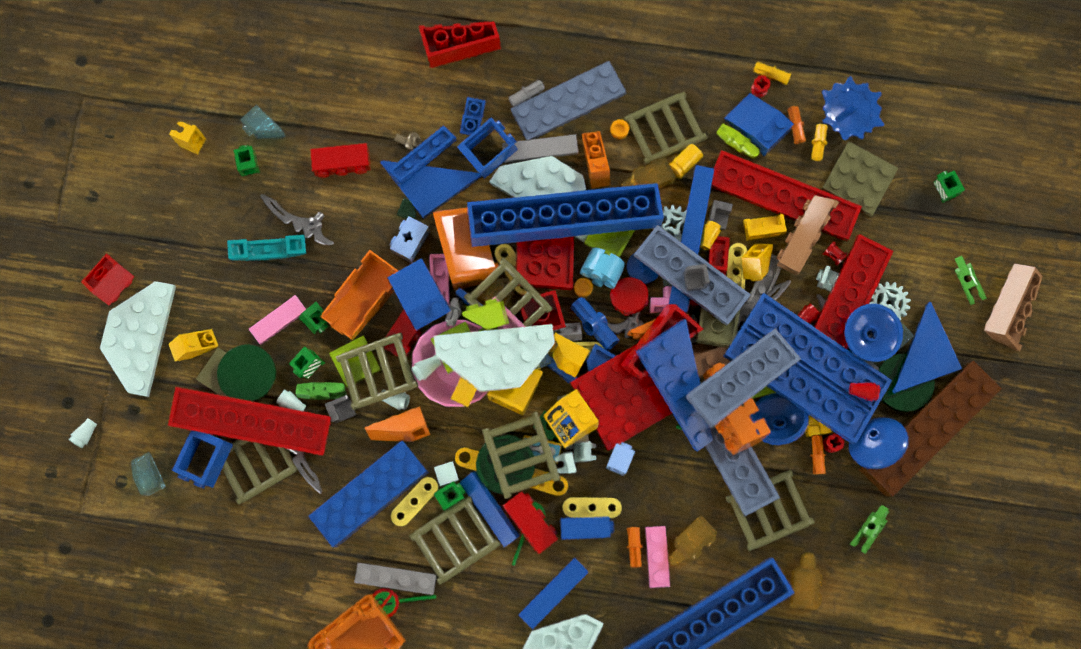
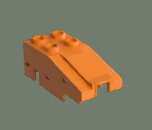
[321,250,399,340]
[703,362,771,455]

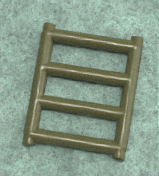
[623,92,707,165]
[464,258,553,327]
[336,333,419,410]
[482,411,560,499]
[211,439,298,505]
[726,470,815,551]
[409,496,500,585]

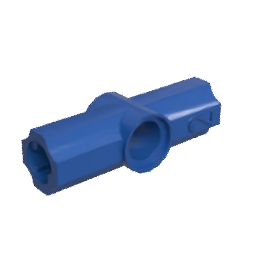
[570,297,620,351]

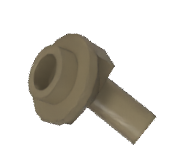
[394,132,421,150]

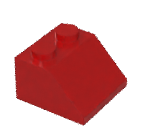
[81,253,135,305]
[518,290,566,331]

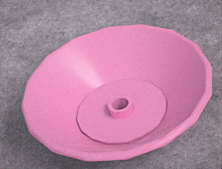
[412,320,489,407]

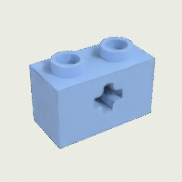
[390,216,430,263]
[605,442,635,476]

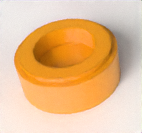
[610,120,629,139]
[574,278,593,298]

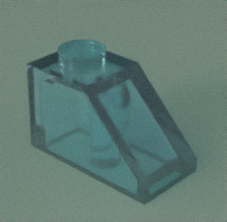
[240,105,286,139]
[131,452,166,496]

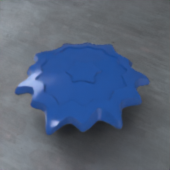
[822,76,884,140]

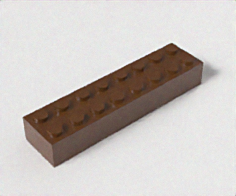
[859,360,1002,498]

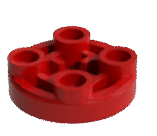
[610,277,649,316]

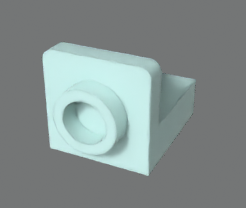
[816,265,839,291]

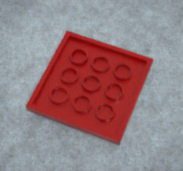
[569,345,672,451]

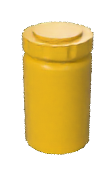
[668,144,703,179]

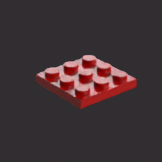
[516,236,574,290]

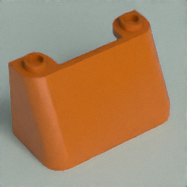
[433,208,499,291]
[308,594,405,649]

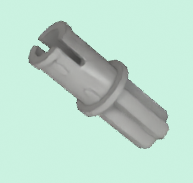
[508,80,544,107]
[445,298,463,327]

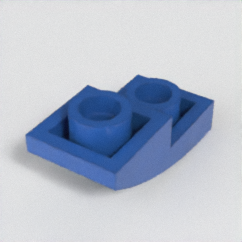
[460,97,486,135]

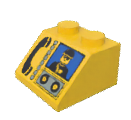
[543,389,599,448]

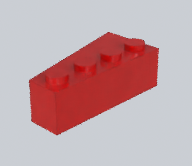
[419,22,501,68]
[621,304,703,378]

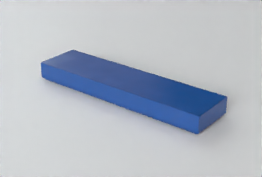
[388,125,456,186]
[460,471,520,547]
[519,558,588,629]

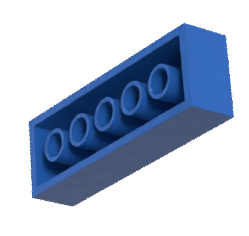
[309,441,429,548]

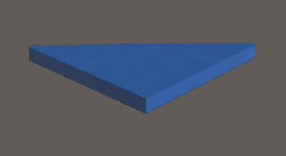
[380,161,481,219]
[893,302,962,394]

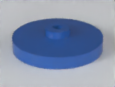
[627,252,659,284]

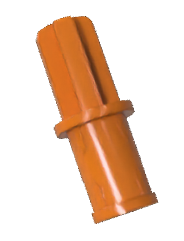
[788,106,806,144]
[810,435,826,474]
[627,527,643,568]

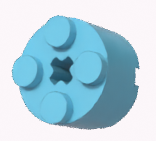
[580,248,625,289]

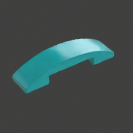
[227,235,306,261]

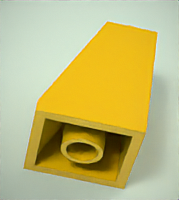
[487,366,543,416]

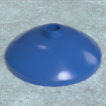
[845,304,903,362]
[749,393,809,445]
[849,417,909,469]

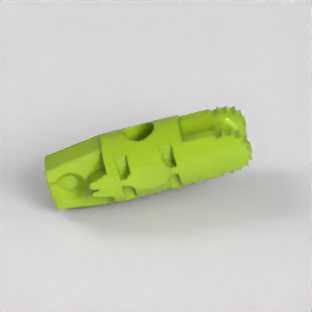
[717,124,760,159]

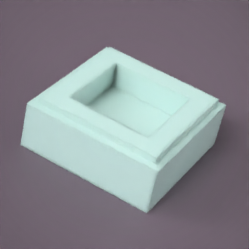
[434,461,459,486]

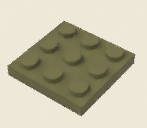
[821,142,898,217]

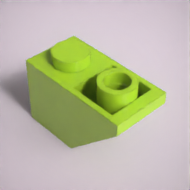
[462,298,509,330]

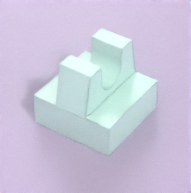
[574,441,596,462]
[554,451,576,474]

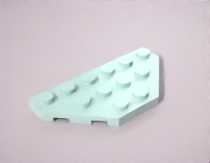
[490,156,588,243]
[100,281,176,397]
[434,324,555,392]
[523,614,603,649]

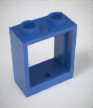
[457,118,518,179]
[172,430,233,489]
[560,516,614,540]

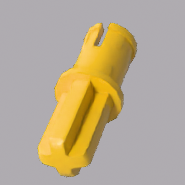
[753,62,791,85]
[811,124,828,161]

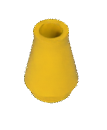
[700,221,721,250]

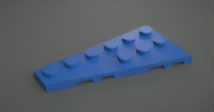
[636,319,713,451]

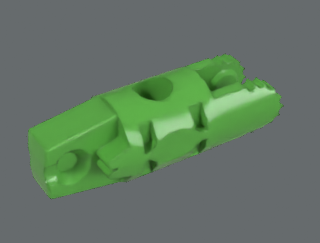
[955,256,987,305]
[296,382,347,400]
[850,505,889,554]

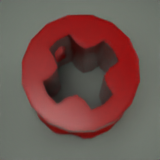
[751,75,771,98]
[823,241,848,266]
[823,434,844,453]

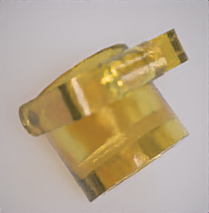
[482,278,515,309]

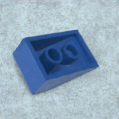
[724,93,794,156]
[388,258,451,330]

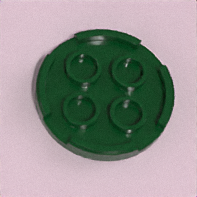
[217,345,277,402]
[878,354,935,412]
[476,435,535,494]

